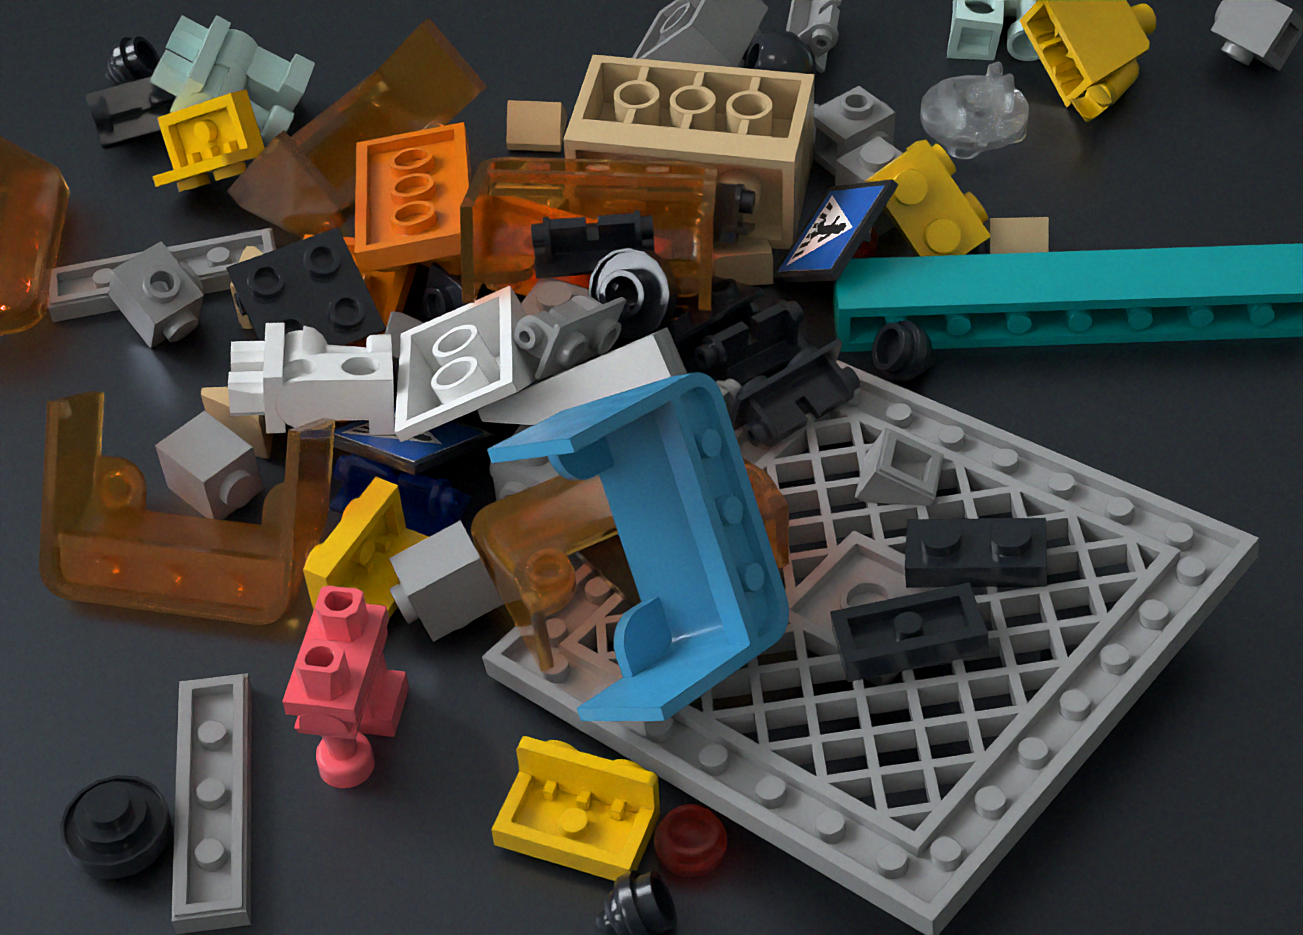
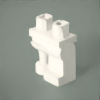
[228,323,395,435]

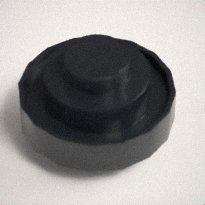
[588,247,679,339]
[60,775,172,879]

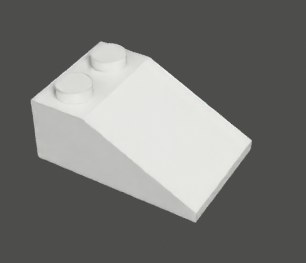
[394,286,541,442]
[477,327,687,425]

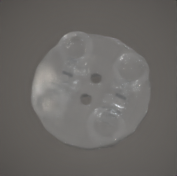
[920,61,1029,159]

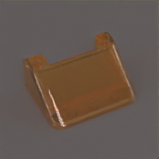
[471,457,789,672]

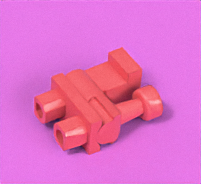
[282,586,409,788]

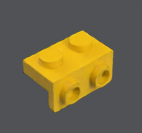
[152,89,267,192]
[865,139,991,257]
[303,477,428,618]
[491,736,660,881]

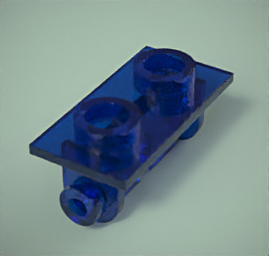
[329,453,472,537]

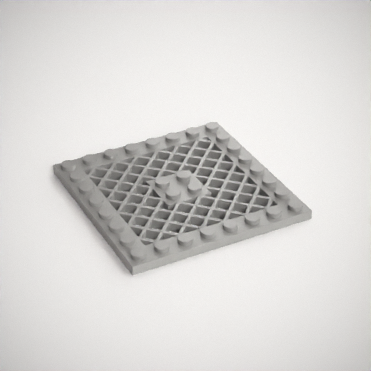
[482,360,1259,935]

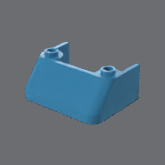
[487,372,789,721]

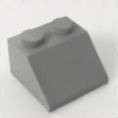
[632,0,768,68]

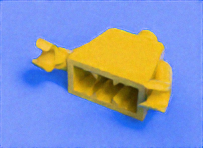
[1019,0,1156,122]

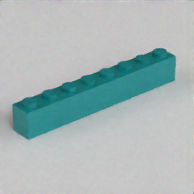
[832,243,1303,352]

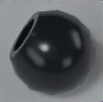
[743,30,817,75]

